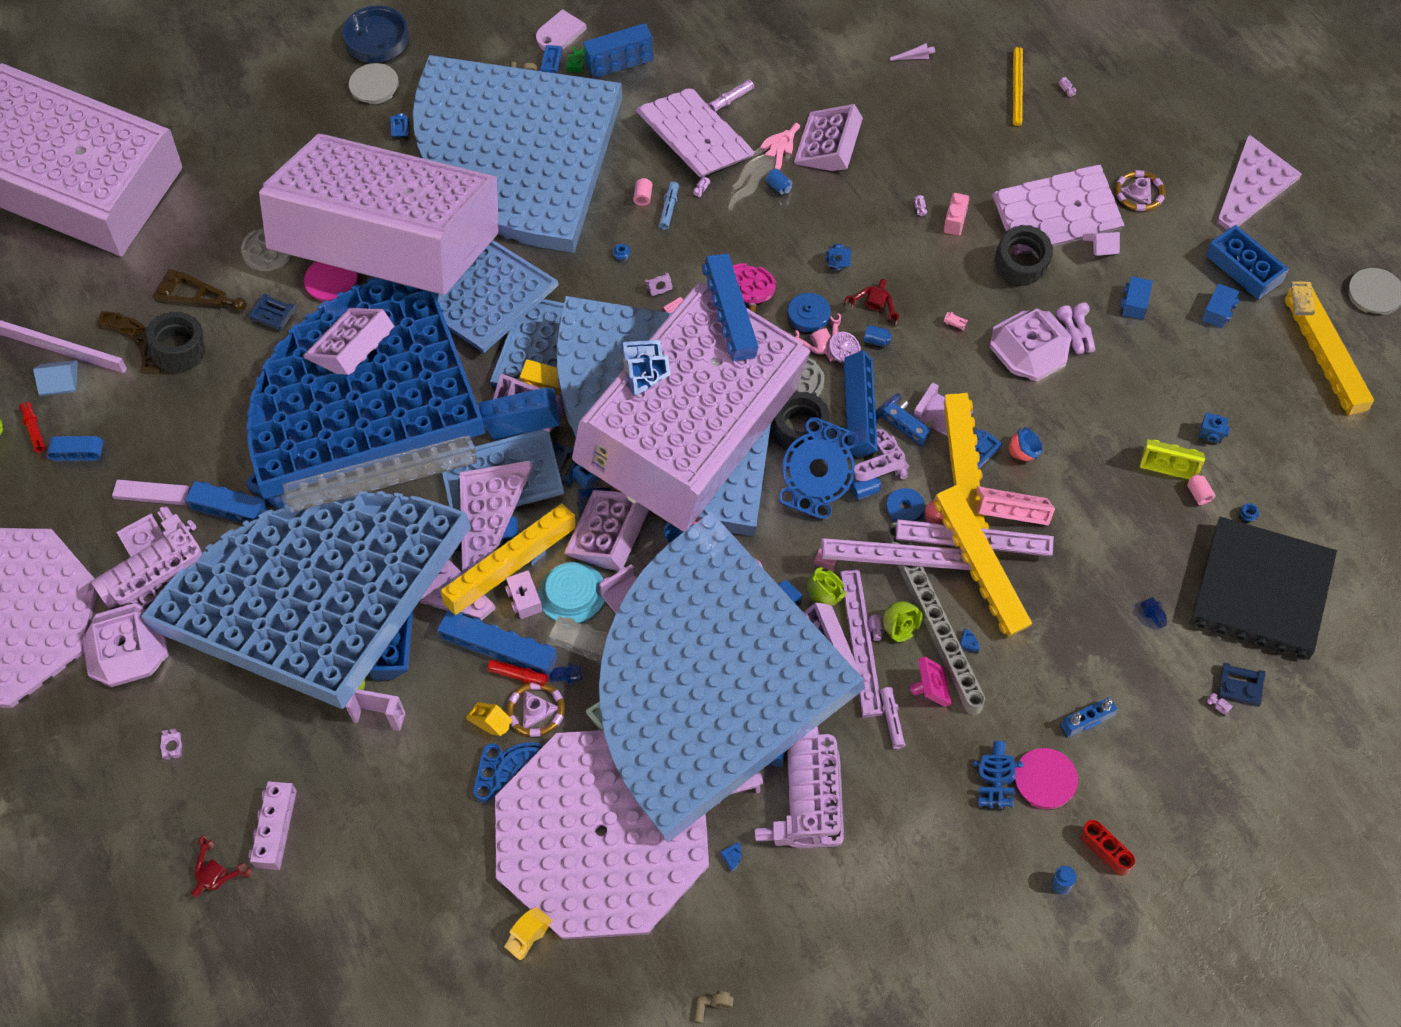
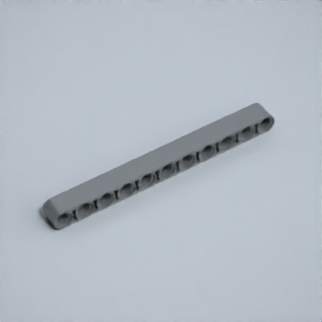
[886,523,985,715]

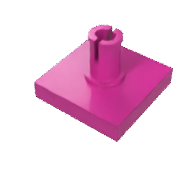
[910,657,952,707]

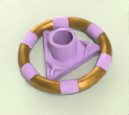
[1115,170,1166,211]
[506,682,565,737]

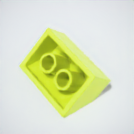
[1140,439,1205,479]

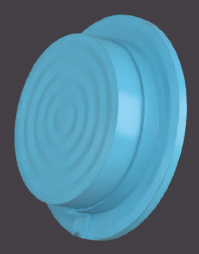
[538,562,605,625]

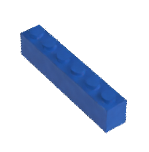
[702,254,759,361]
[843,350,878,458]
[437,610,558,677]

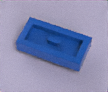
[540,45,563,74]

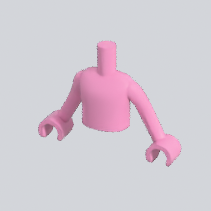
[789,313,841,362]

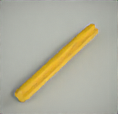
[1013,47,1023,126]

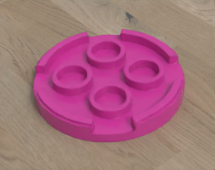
[304,262,358,302]
[733,263,776,303]
[1014,748,1078,810]

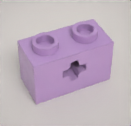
[505,570,543,619]

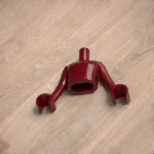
[843,279,900,325]
[190,835,253,898]

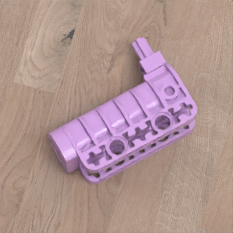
[91,507,202,610]
[755,727,844,848]

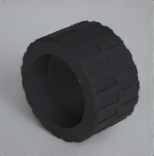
[994,225,1053,286]
[146,311,205,372]
[773,392,830,454]

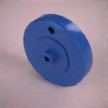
[787,293,831,332]

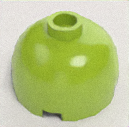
[806,567,846,606]
[882,601,923,642]

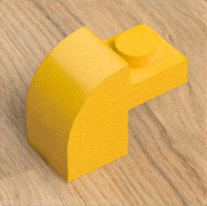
[504,907,552,960]

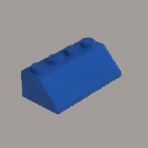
[478,388,561,440]
[369,611,413,681]

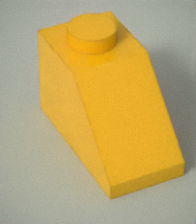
[465,702,513,736]

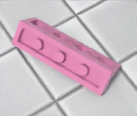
[976,486,1055,525]

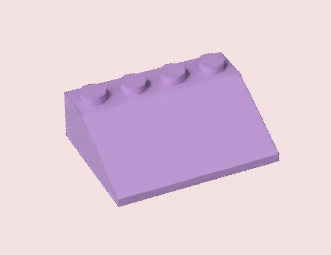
[794,104,863,171]
[303,308,394,375]
[564,490,649,570]

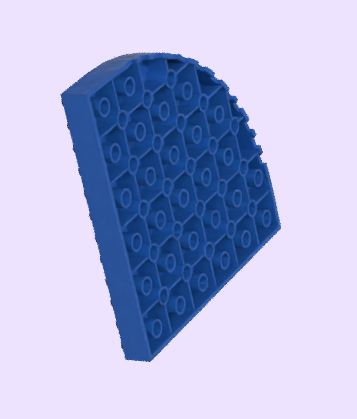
[247,277,485,499]

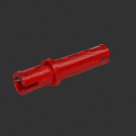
[19,402,46,453]
[487,659,548,687]

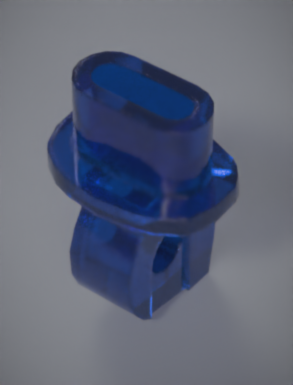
[1140,597,1167,628]
[550,663,582,684]

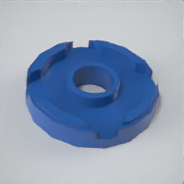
[886,488,925,522]

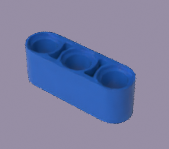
[47,436,104,461]

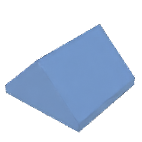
[33,360,78,396]

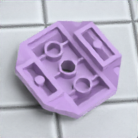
[990,309,1072,382]
[82,603,169,687]

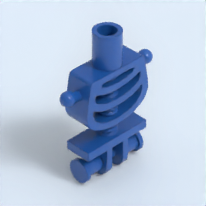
[973,741,1024,809]

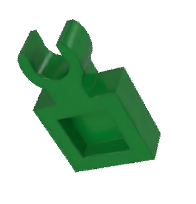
[566,46,585,72]

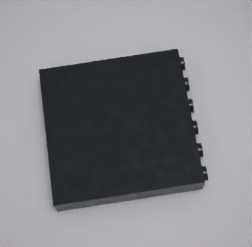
[1190,516,1337,660]

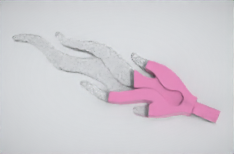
[729,123,800,212]

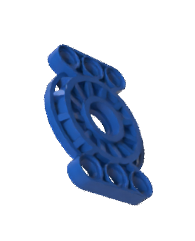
[778,418,858,520]
[473,742,544,803]

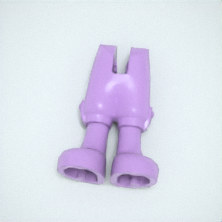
[1056,303,1095,355]

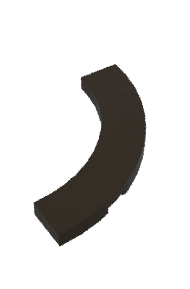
[98,311,161,374]

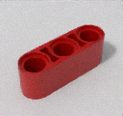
[1081,820,1135,876]

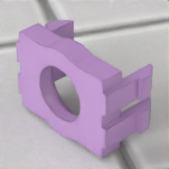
[645,272,672,296]
[160,728,182,760]

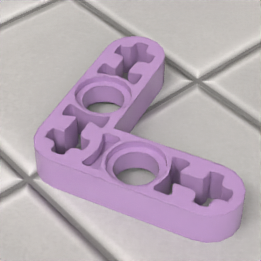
[854,429,905,481]

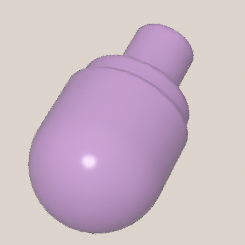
[868,614,884,641]

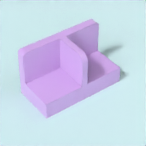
[1083,232,1120,255]

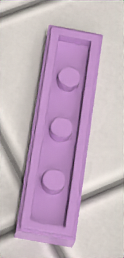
[112,480,191,505]

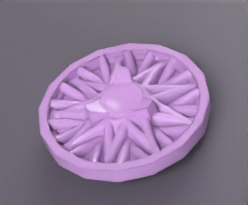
[828,331,860,364]

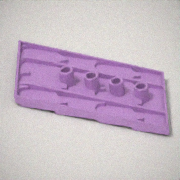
[635,88,756,177]
[992,164,1125,256]

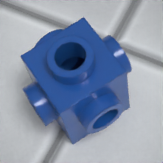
[825,244,851,270]
[1198,412,1230,444]

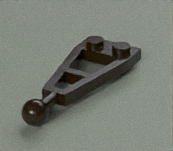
[153,269,247,312]

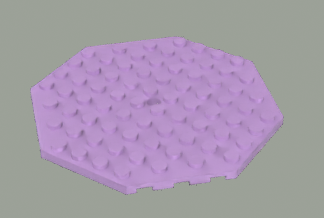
[0,528,97,708]
[495,730,709,940]

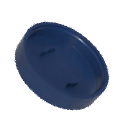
[342,5,409,63]

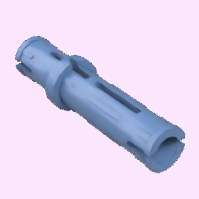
[658,182,679,230]

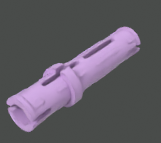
[709,79,754,112]
[880,687,906,749]

